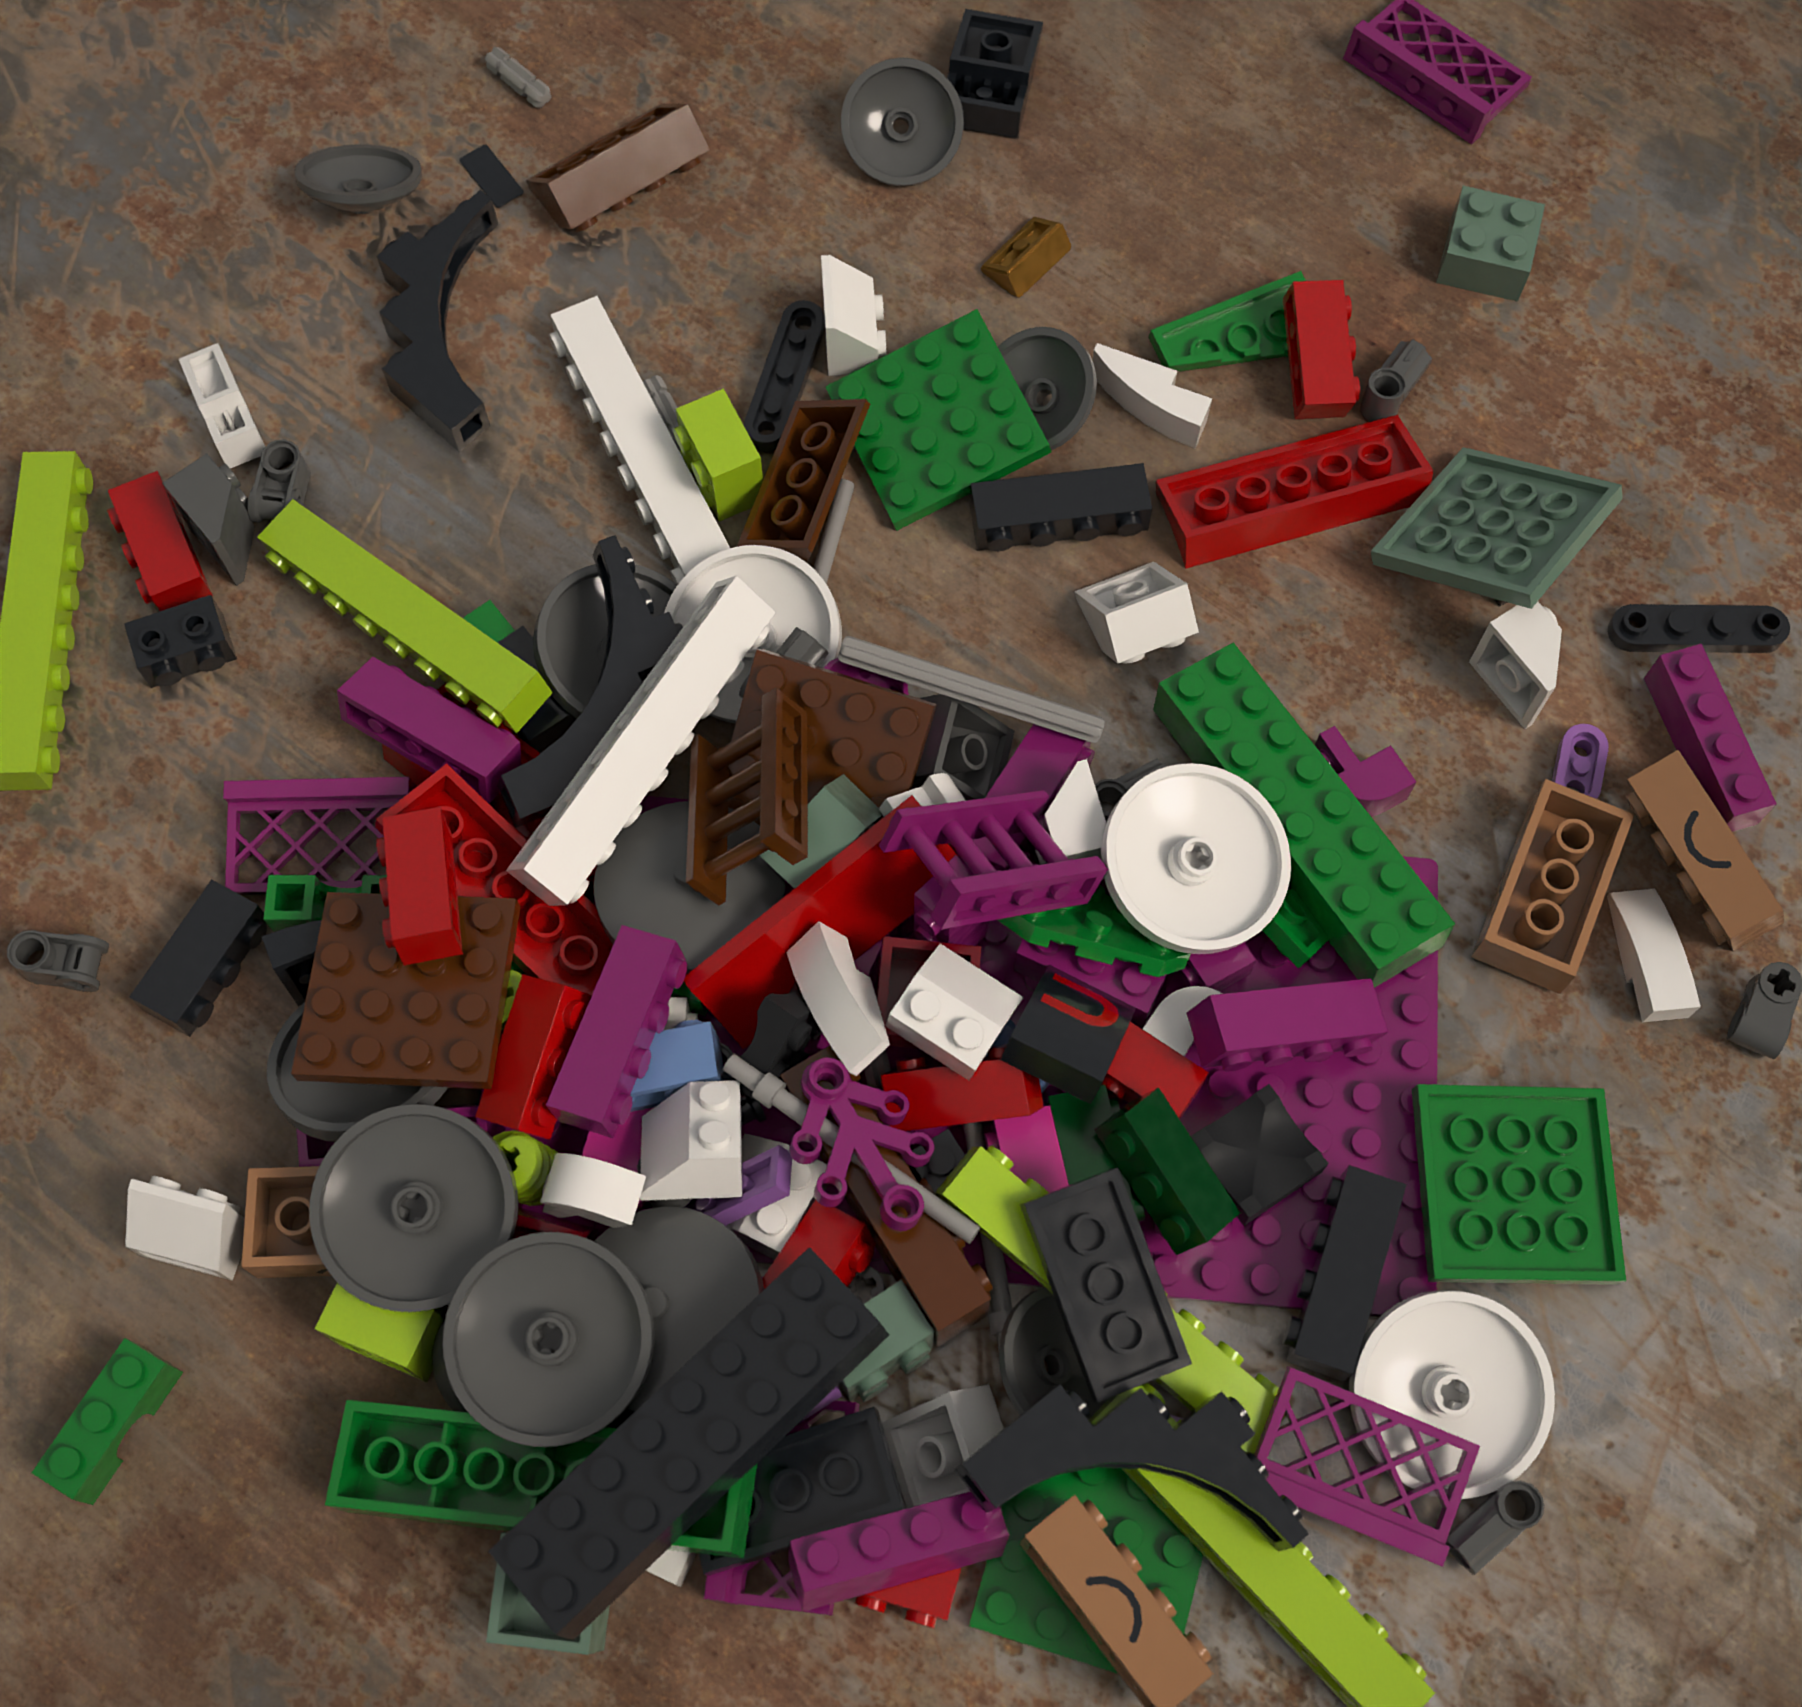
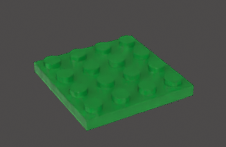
[825,309,1052,531]
[1412,1084,1626,1285]
[968,1468,1203,1675]

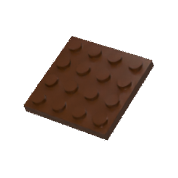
[728,648,937,826]
[291,892,521,1089]

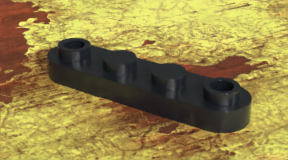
[744,300,825,451]
[1607,604,1790,653]

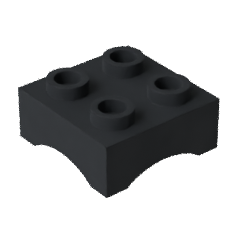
[721,981,822,1099]
[1191,1084,1329,1226]

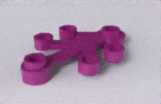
[789,1058,934,1231]

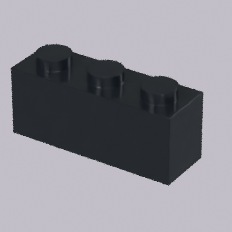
[130,879,267,1037]

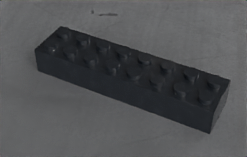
[488,1247,889,1640]

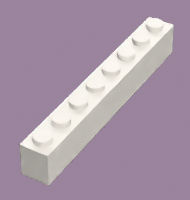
[549,296,730,585]
[506,576,776,906]

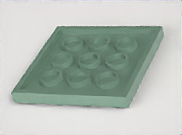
[1371,447,1623,609]

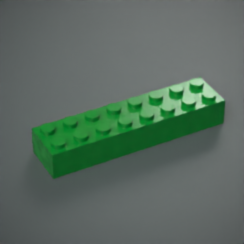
[1153,642,1455,988]
[325,1400,757,1558]

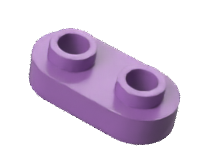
[1552,724,1609,799]

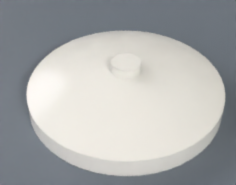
[664,545,842,724]
[1101,763,1291,954]
[1349,1290,1555,1499]

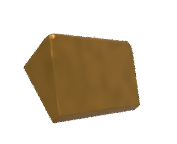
[980,217,1071,298]

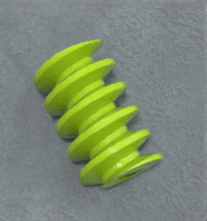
[492,1130,558,1206]

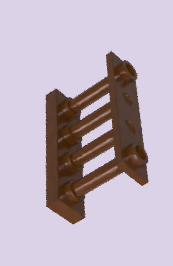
[686,687,808,906]

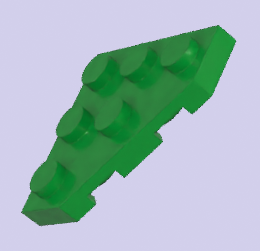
[998,884,1191,977]

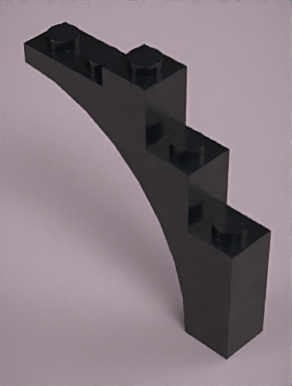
[376,190,499,452]
[497,535,683,828]
[954,1384,1309,1551]

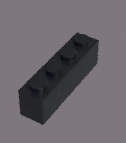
[970,463,1152,552]
[1282,1165,1407,1381]

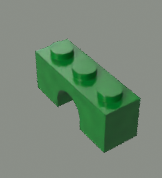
[264,875,387,932]
[31,1338,183,1505]

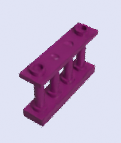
[879,790,1108,930]

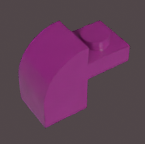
[1315,726,1416,817]

